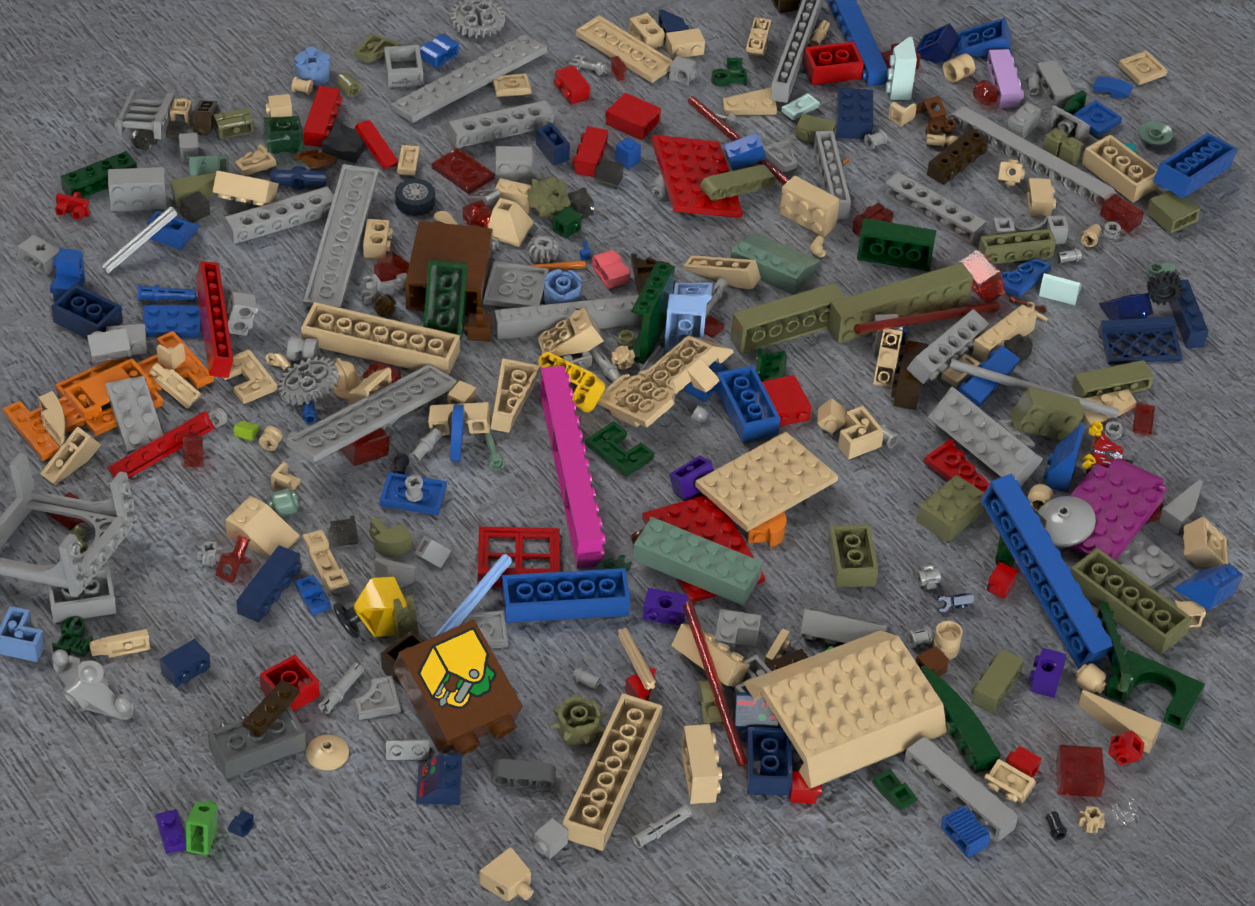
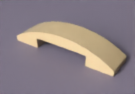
[303,530,349,590]

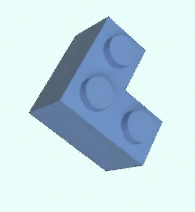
[0,606,45,662]

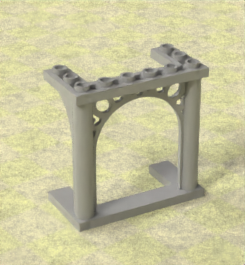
[0,453,138,597]

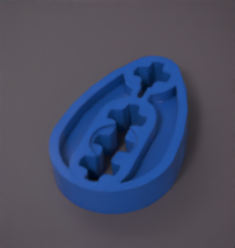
[450,404,464,462]

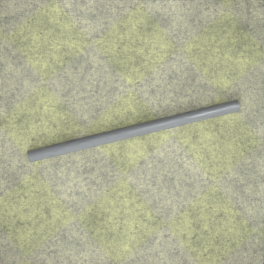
[949,359,1119,418]

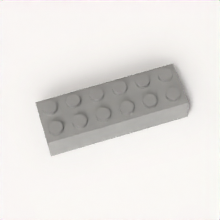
[928,387,1043,487]

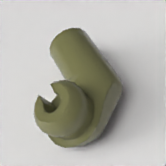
[71,524,88,553]

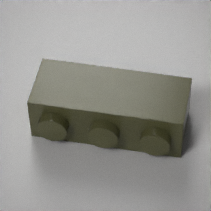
[971,649,1024,714]

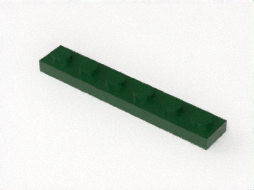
[1097,602,1133,692]

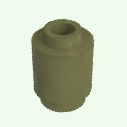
[336,73,361,97]

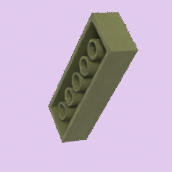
[730,283,845,355]
[1071,548,1192,654]

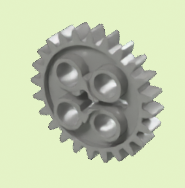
[450,0,505,38]
[277,356,340,406]

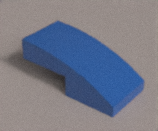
[1093,77,1133,98]
[294,575,331,616]

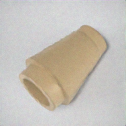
[1081,224,1101,247]

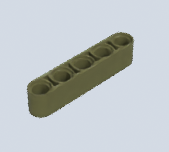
[700,165,776,201]

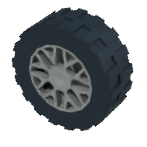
[395,178,435,216]

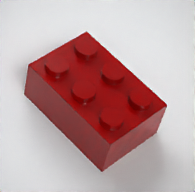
[802,41,864,85]

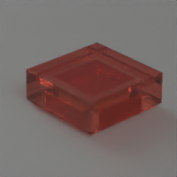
[704,315,725,338]

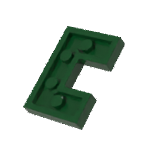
[585,421,655,477]

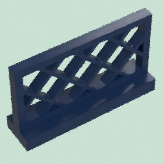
[1098,317,1182,364]

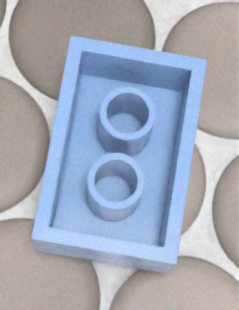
[664,294,707,351]

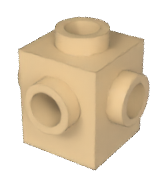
[997,160,1025,186]

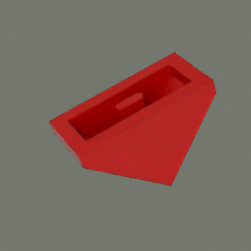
[625,668,656,701]

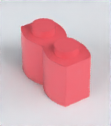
[592,250,631,289]

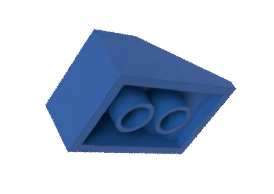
[956,18,1012,58]
[1043,424,1085,492]

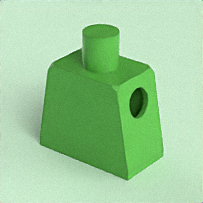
[186,800,218,856]

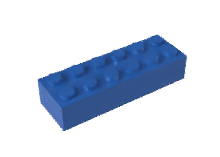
[1153,133,1238,198]
[502,568,630,623]

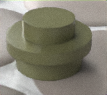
[617,330,636,347]

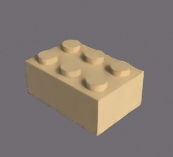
[212,171,279,206]
[779,176,840,237]
[681,724,722,804]

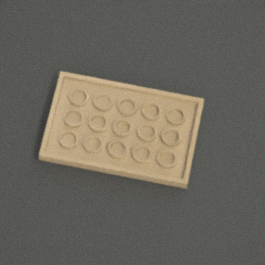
[695,432,838,532]

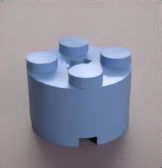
[294,46,330,87]
[544,269,582,305]

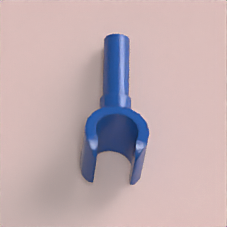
[579,241,591,261]

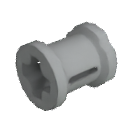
[864,129,888,150]
[880,423,900,449]
[405,475,423,502]
[907,626,933,648]

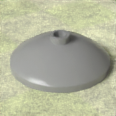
[1037,496,1096,547]

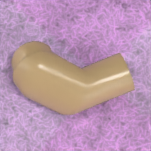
[265,353,293,373]

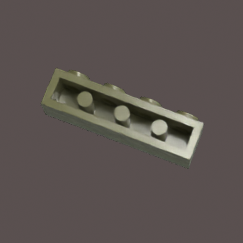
[978,229,1056,265]

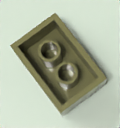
[1010,387,1084,441]
[916,475,985,543]
[827,524,878,588]

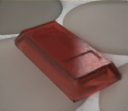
[1132,403,1155,436]

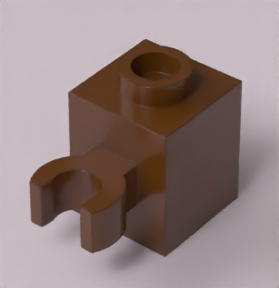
[464,307,492,342]

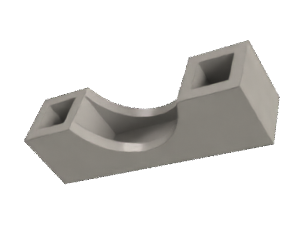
[991,216,1069,245]

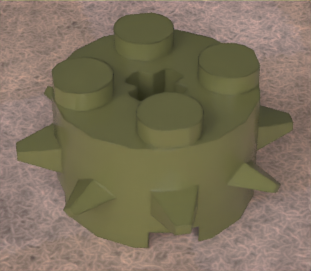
[528,174,571,221]
[550,696,607,747]

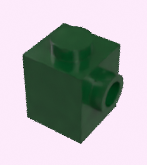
[553,207,582,239]

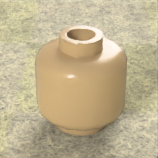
[1028,484,1054,513]
[1075,664,1107,694]

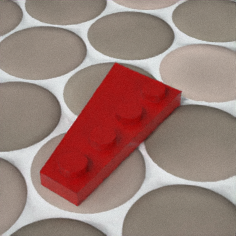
[924,439,989,493]

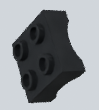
[322,121,366,163]

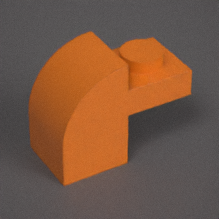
[746,512,787,547]

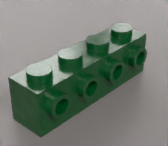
[61,151,137,198]

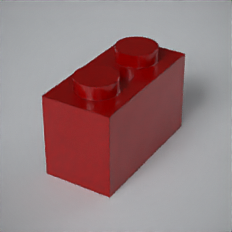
[553,65,590,105]

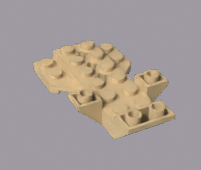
[597,335,734,427]

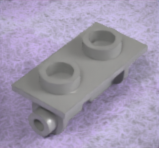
[386,738,429,760]

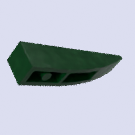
[920,666,1000,774]

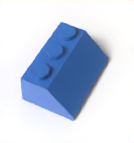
[1175,564,1243,610]

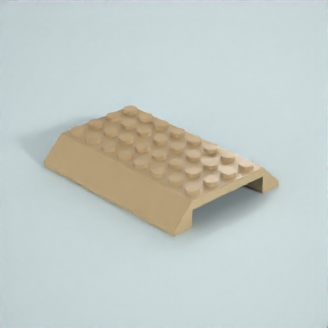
[744,630,947,789]

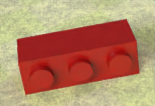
[572,126,608,178]

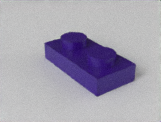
[155,809,186,854]

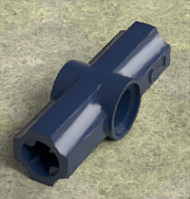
[271,166,326,190]

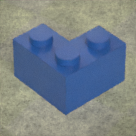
[50,248,85,302]

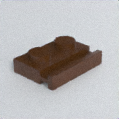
[295,150,338,169]

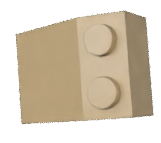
[225,496,300,559]

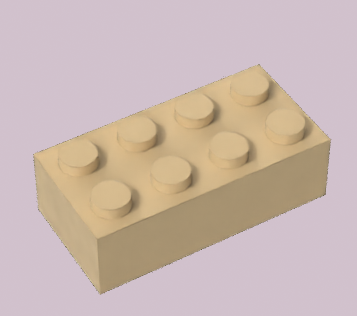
[1082,135,1158,202]

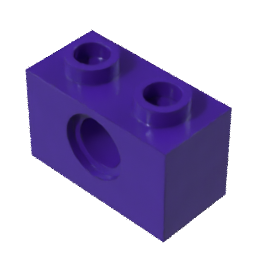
[669,455,714,500]
[643,588,688,626]
[1028,648,1067,698]

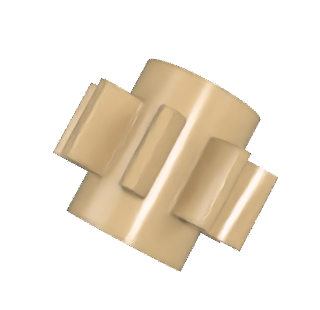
[611,346,635,370]
[1078,806,1105,834]

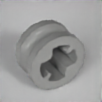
[1103,222,1121,239]
[208,408,228,428]
[1105,421,1123,440]

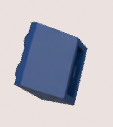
[147,211,199,250]

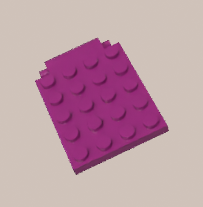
[1062,458,1167,561]

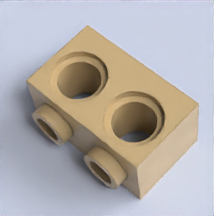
[629,13,665,49]
[363,219,393,259]

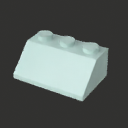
[886,37,917,100]

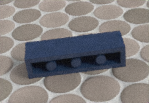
[1169,279,1208,348]
[237,545,302,622]

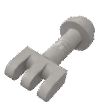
[567,54,607,75]

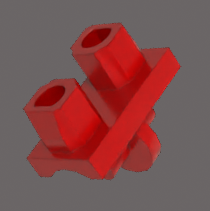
[55,192,90,220]

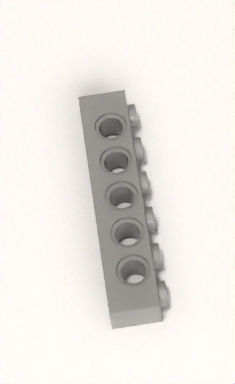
[447,100,554,148]
[814,131,851,219]
[884,172,986,245]
[225,186,334,244]
[907,309,990,384]

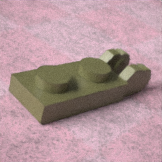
[393,594,419,641]

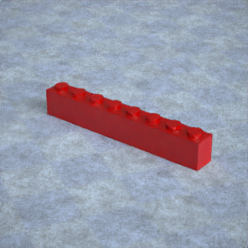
[196,261,233,378]

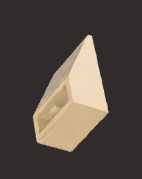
[537,307,604,356]

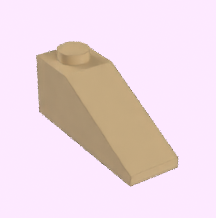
[40,426,101,485]

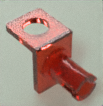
[215,535,252,583]

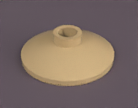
[306,735,349,771]

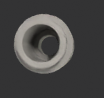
[649,174,667,198]

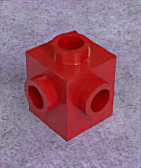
[1108,730,1145,766]

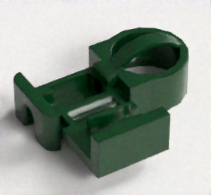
[711,58,747,86]
[52,616,93,657]

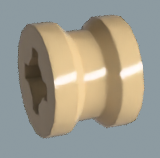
[259,426,283,451]

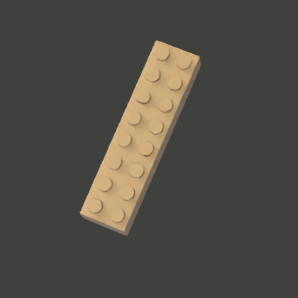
[301,302,460,375]
[562,693,662,851]

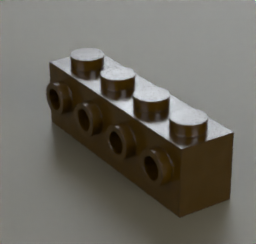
[927,128,988,185]

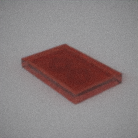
[431,148,495,195]

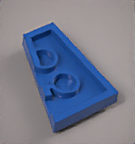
[989,258,1051,298]

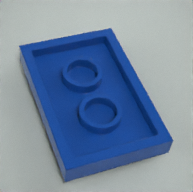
[142,305,201,338]
[380,472,447,516]

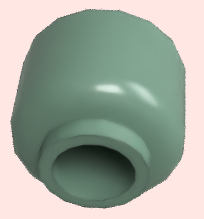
[269,488,300,517]

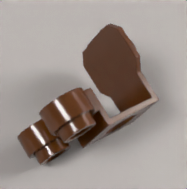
[916,96,956,135]

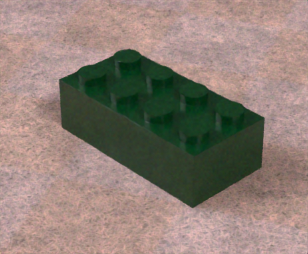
[857,218,937,272]
[423,258,469,341]

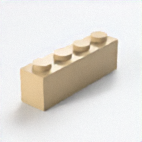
[972,304,1037,363]
[671,623,750,687]

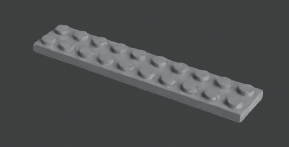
[390,35,547,123]
[303,164,379,308]
[286,364,457,463]

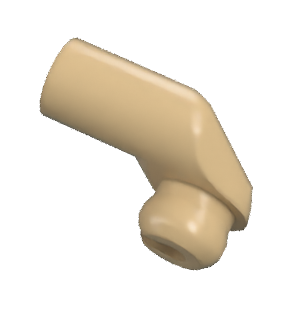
[810,236,826,258]

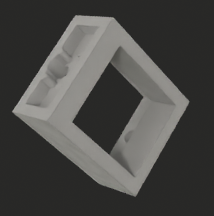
[384,45,423,87]

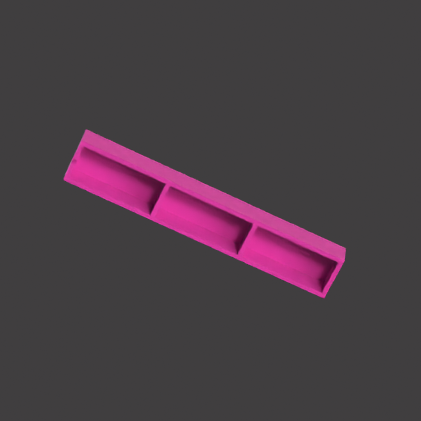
[540,366,605,568]

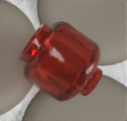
[973,80,999,106]

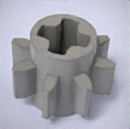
[196,541,222,566]
[916,564,941,590]

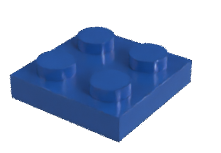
[1073,100,1122,137]

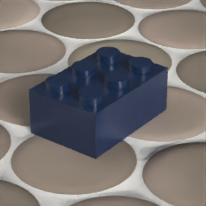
[836,87,873,140]
[51,284,123,339]
[746,727,792,796]

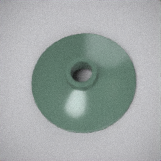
[1138,121,1173,146]

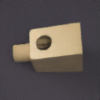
[479,847,534,901]

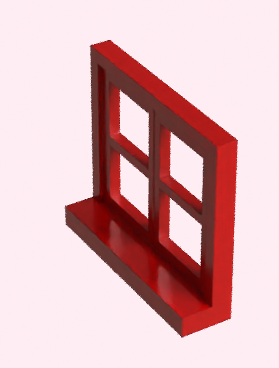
[477,526,560,587]

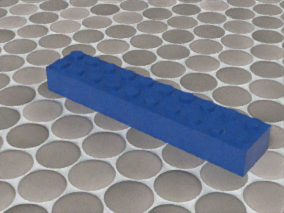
[980,474,1114,669]

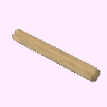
[618,628,656,690]

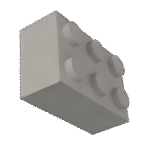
[108,167,167,212]
[47,566,116,623]

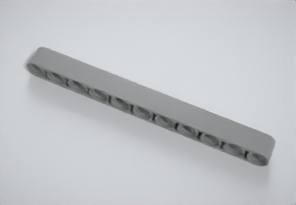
[948,106,1116,209]

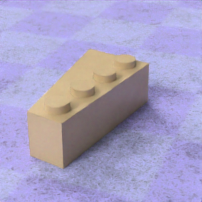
[490,358,540,433]

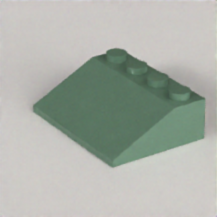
[731,233,821,295]

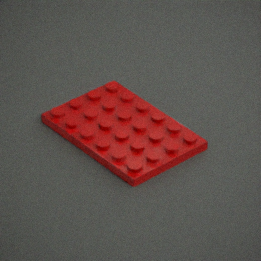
[651,135,743,218]
[642,495,765,604]

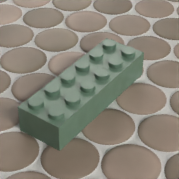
[632,517,763,606]

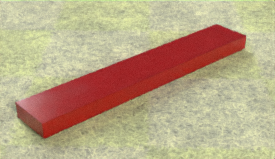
[107,411,215,479]

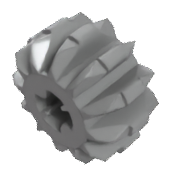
[527,234,559,264]

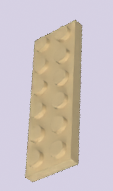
[575,15,673,83]

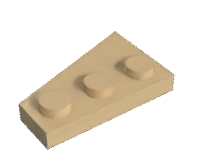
[723,87,777,115]
[1082,389,1136,429]

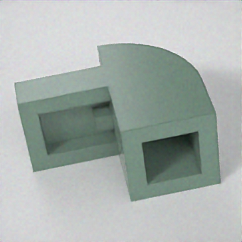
[189,155,229,175]

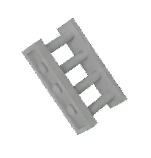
[115,90,174,139]

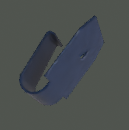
[228,810,255,837]

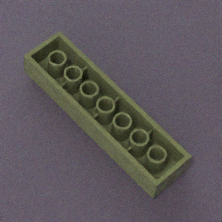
[827,262,973,344]

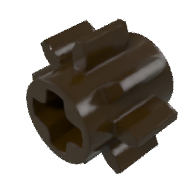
[373,294,396,317]

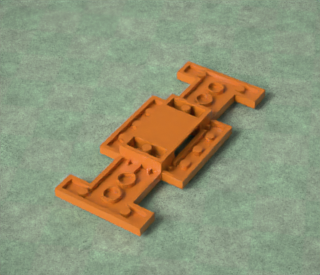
[3,331,214,461]

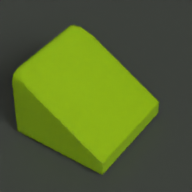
[234,420,261,441]

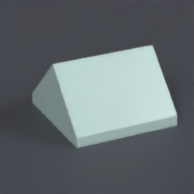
[1039,273,1082,305]

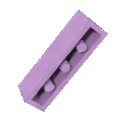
[987,49,1024,108]

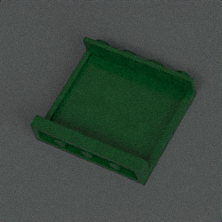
[631,261,675,364]

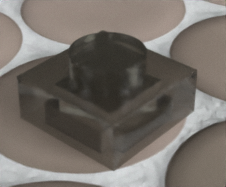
[166,121,188,139]

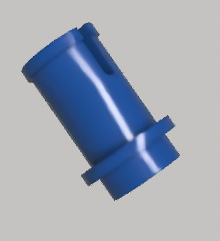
[302,400,318,424]

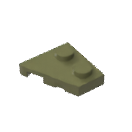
[354,33,401,63]

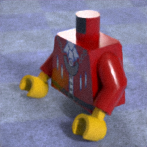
[1082,421,1133,476]

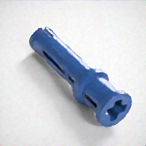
[137,284,196,302]

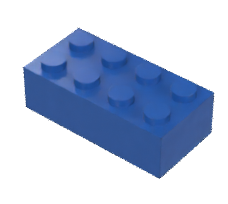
[715,365,780,443]

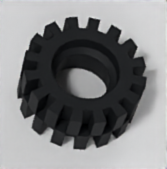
[1147,271,1183,305]

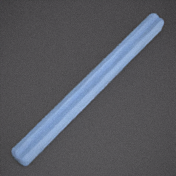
[434,554,512,637]

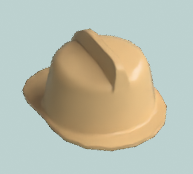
[332,358,362,399]

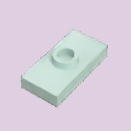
[781,93,820,120]

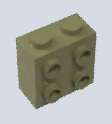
[1147,190,1201,234]

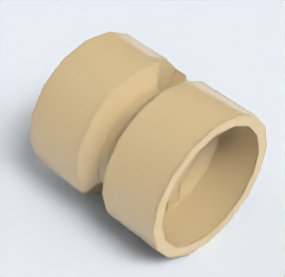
[942,53,975,83]
[933,620,963,659]

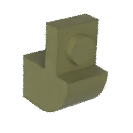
[369,517,412,557]
[696,679,725,724]

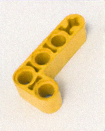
[538,352,605,413]

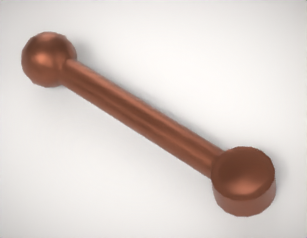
[1009,296,1047,313]

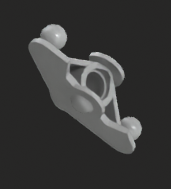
[52,649,135,720]

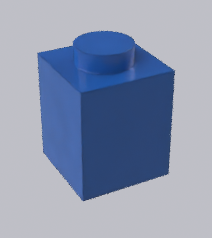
[615,137,641,170]

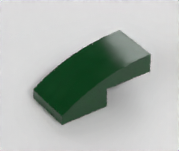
[1064,90,1087,115]
[872,769,918,811]

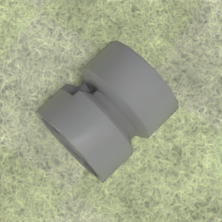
[287,336,319,362]

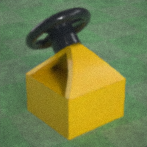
[333,577,406,638]

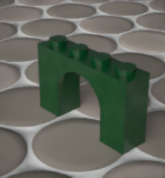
[1105,650,1205,730]

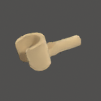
[1027,302,1048,322]

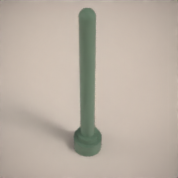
[473,399,505,470]

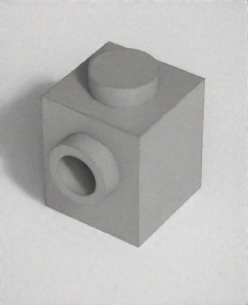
[534,818,568,859]

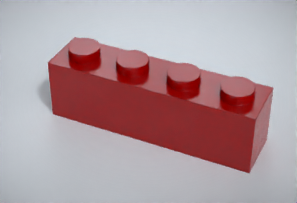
[303,86,343,147]

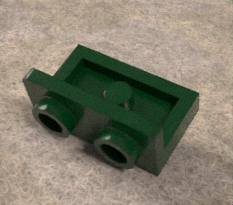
[755,347,787,382]

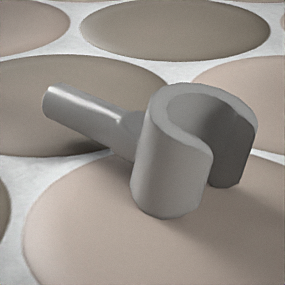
[714,113,736,128]

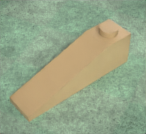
[683,255,761,289]
[1078,690,1162,753]

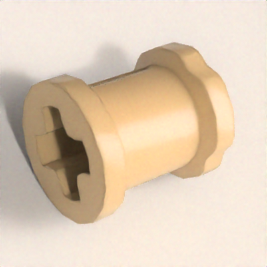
[291,76,313,95]

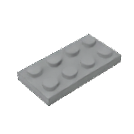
[105,376,163,455]

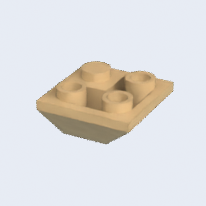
[488,198,534,247]

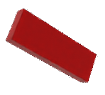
[354,120,399,170]

